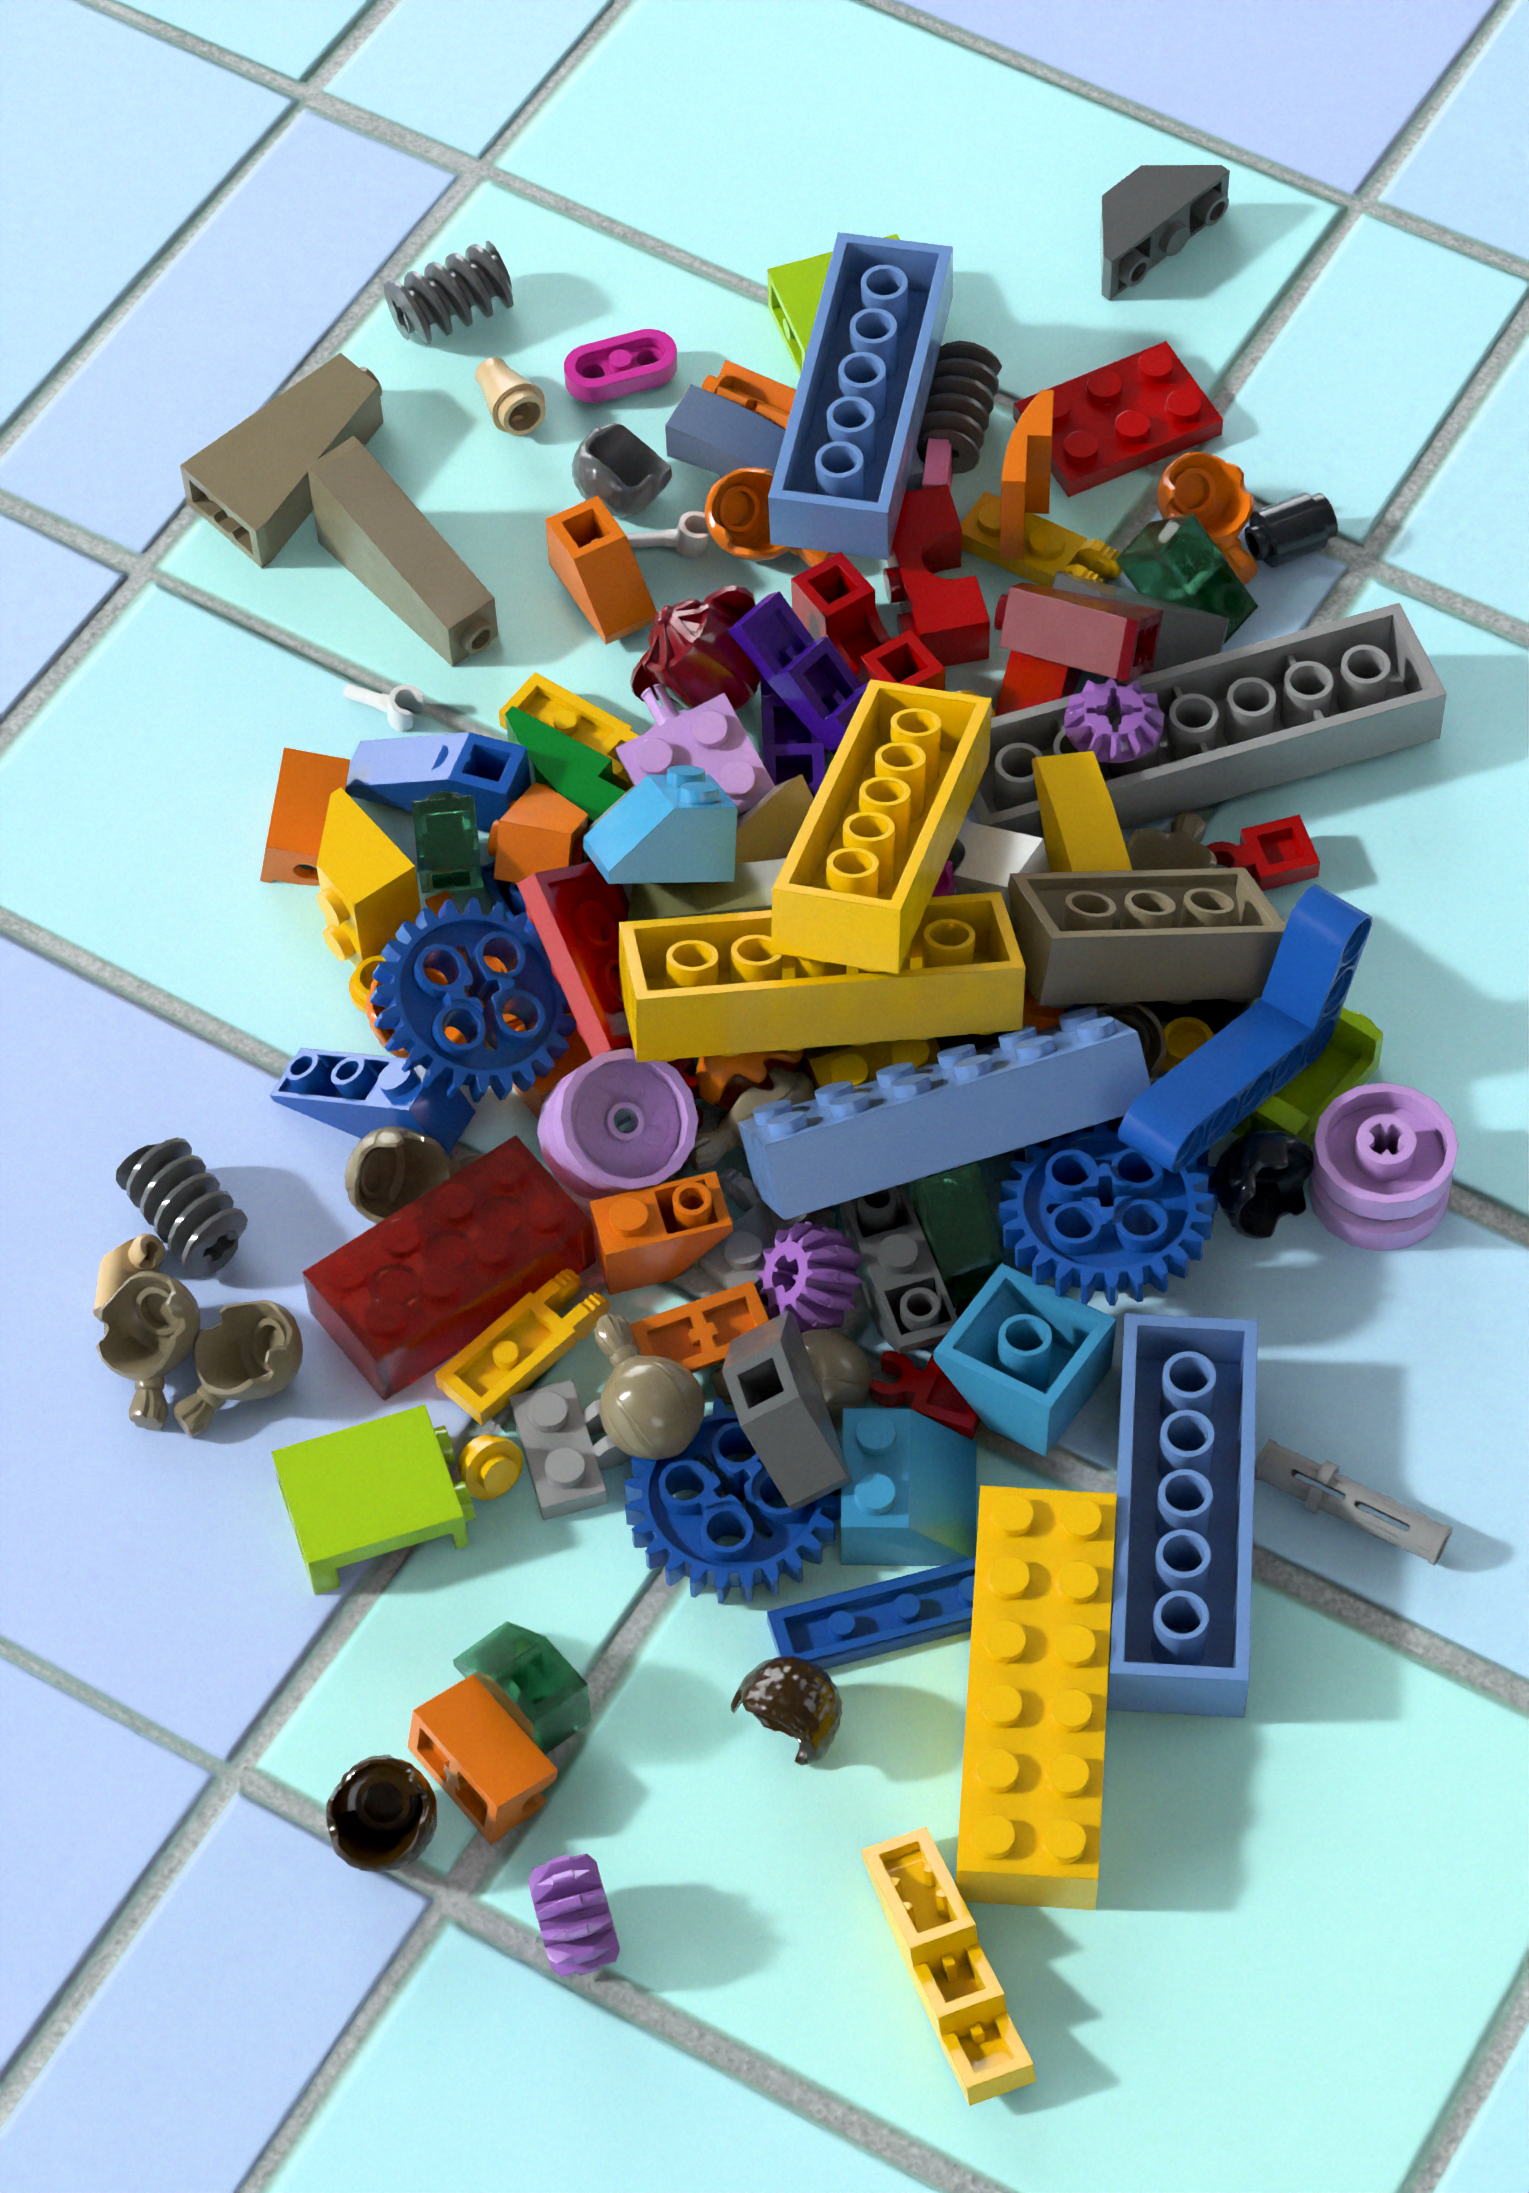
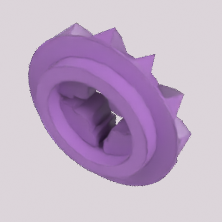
[1064,678,1164,763]

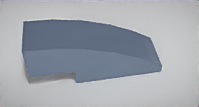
[665,384,786,479]

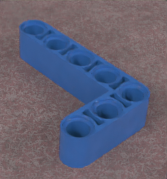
[1118,884,1373,1174]

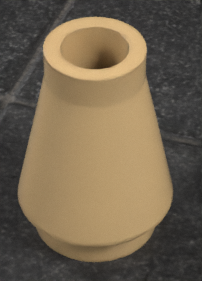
[475,357,546,436]

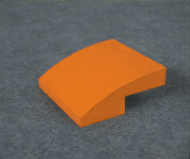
[999,390,1054,559]

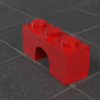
[883,485,990,667]
[791,552,945,691]

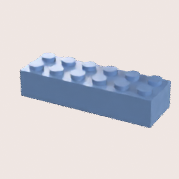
[768,232,953,560]
[737,1007,1151,1220]
[1107,1313,1258,1718]

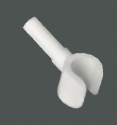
[626,511,709,559]
[343,683,424,732]

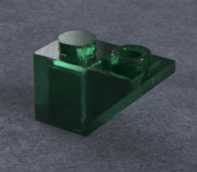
[1115,513,1258,644]
[411,791,484,894]
[915,1163,1004,1309]
[453,1621,592,1755]

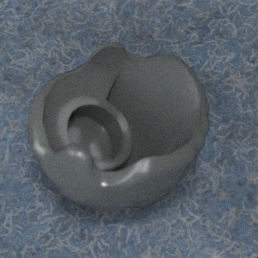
[572,423,672,517]

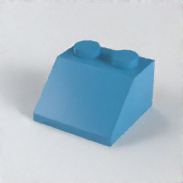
[583,765,738,884]
[933,1263,1117,1457]
[841,1408,977,1566]

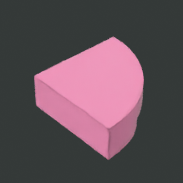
[922,438,953,490]

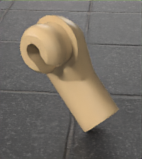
[93,1234,166,1319]

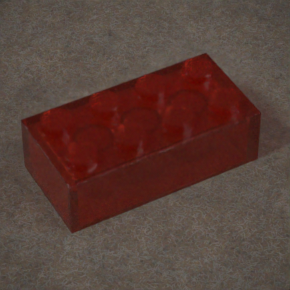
[302,1135,596,1401]

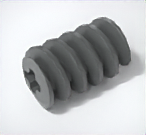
[384,241,514,345]
[916,340,1002,474]
[116,1137,248,1278]

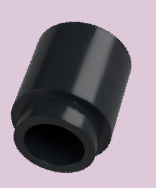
[1245,492,1338,568]

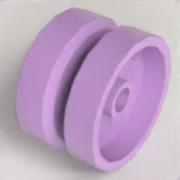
[537,1048,698,1200]
[1308,1082,1458,1251]

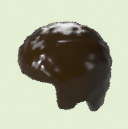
[731,1656,842,1766]
[326,1754,438,1873]

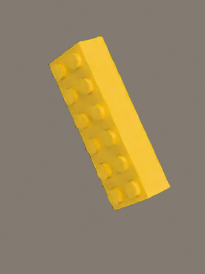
[771,679,992,974]
[619,892,1026,1062]
[956,1485,1117,1910]

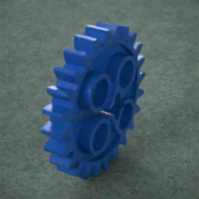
[370,897,577,1103]
[999,1122,1213,1306]
[625,1397,841,1603]

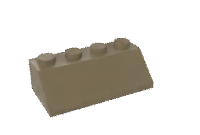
[1008,868,1286,1009]

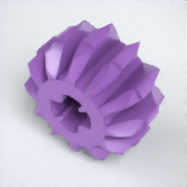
[755,1222,864,1333]
[528,1854,620,1977]

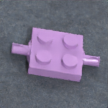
[615,683,775,821]

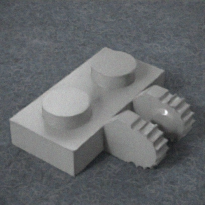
[698,1167,836,1294]
[509,1380,633,1521]

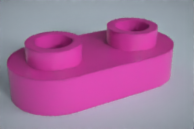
[564,329,678,403]

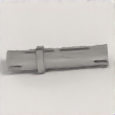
[1254,1439,1453,1566]

